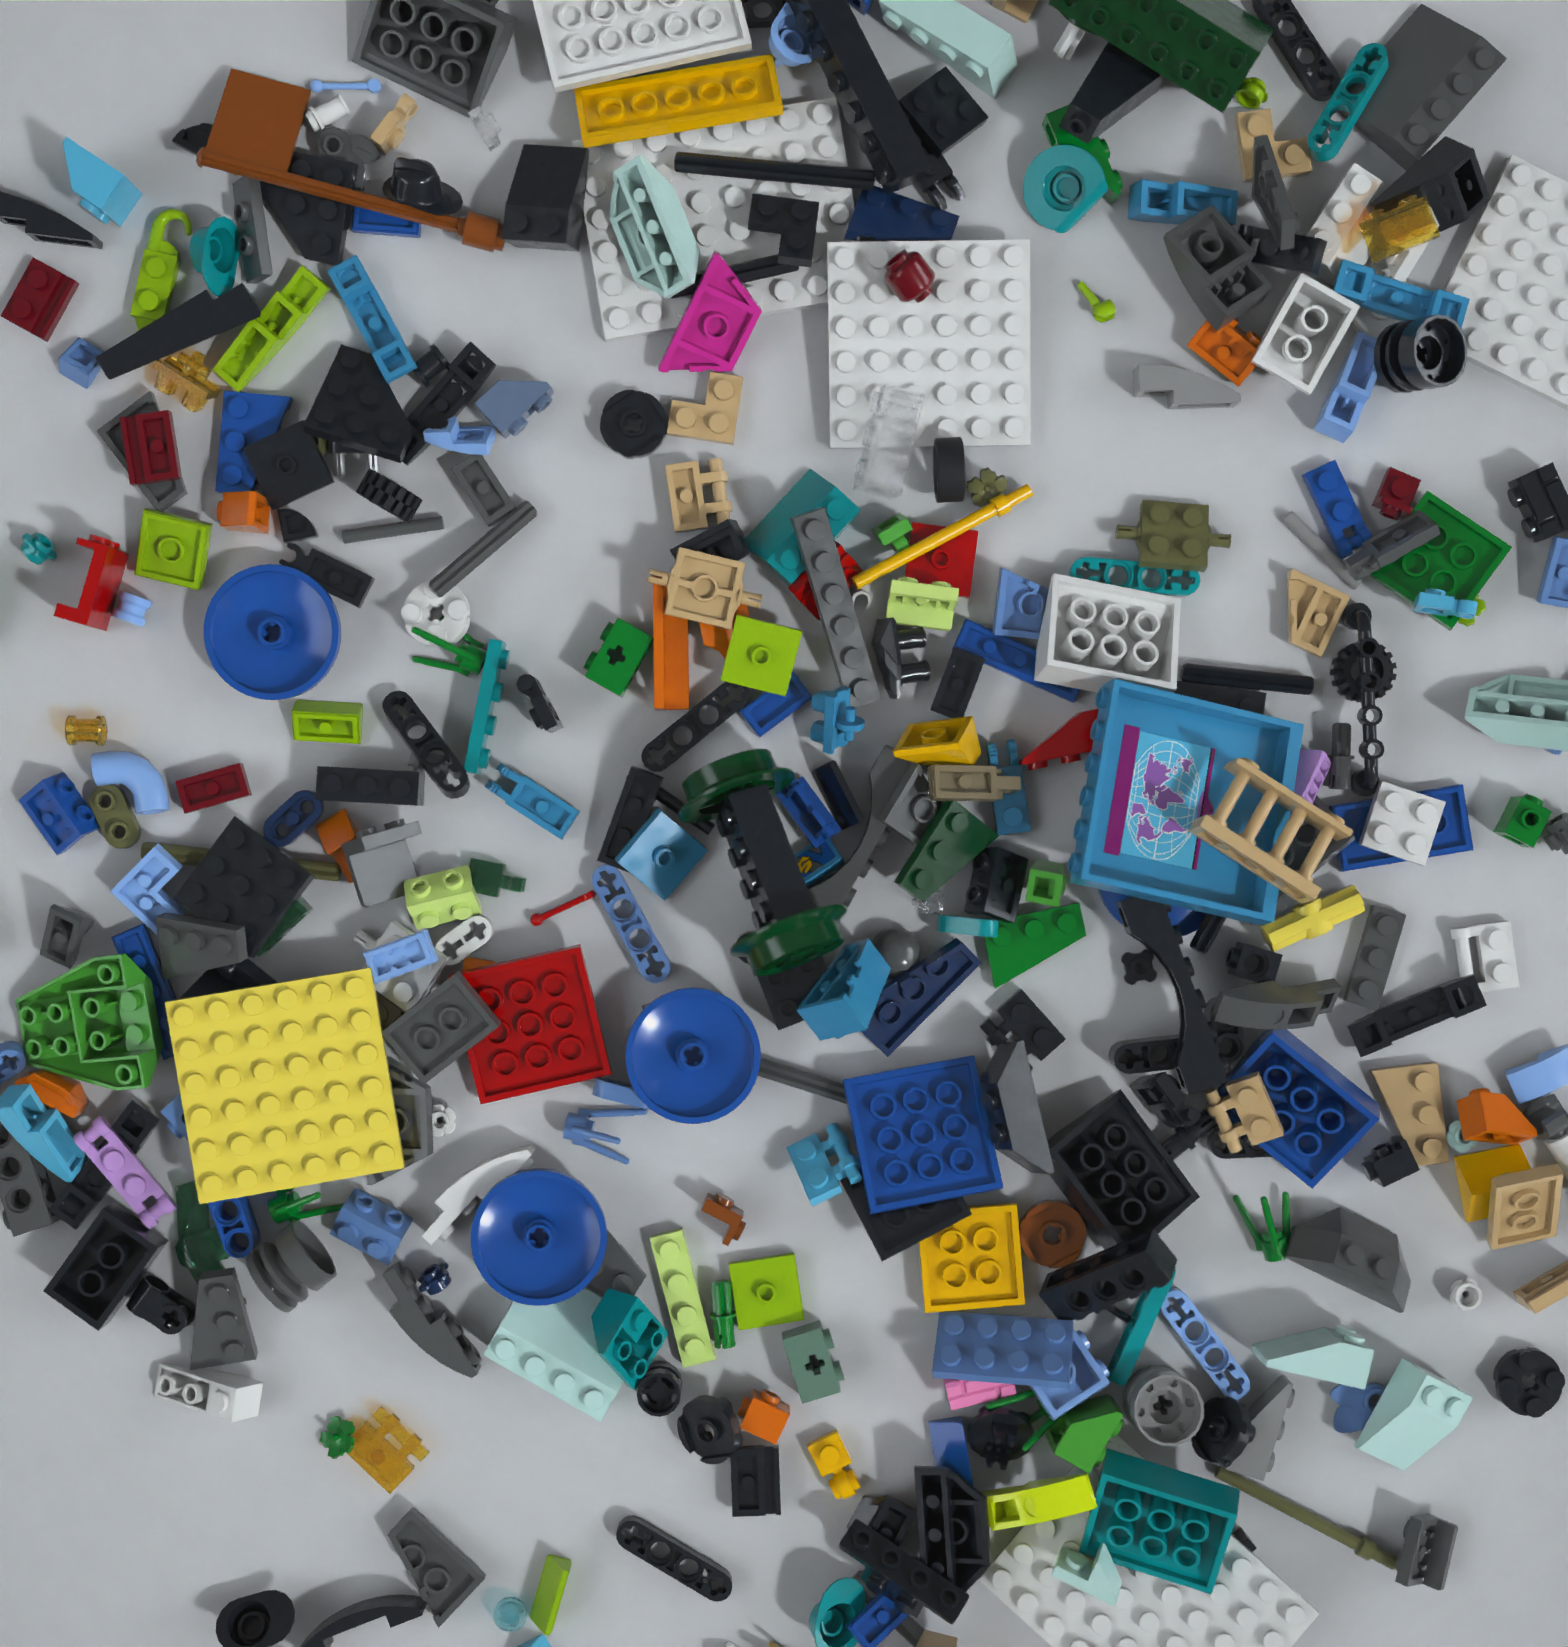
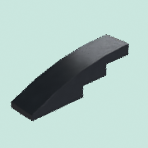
[0,191,103,249]

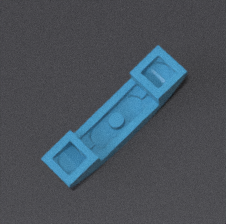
[327,255,418,384]
[1333,259,1470,328]

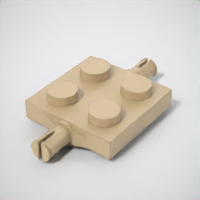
[647,547,762,630]

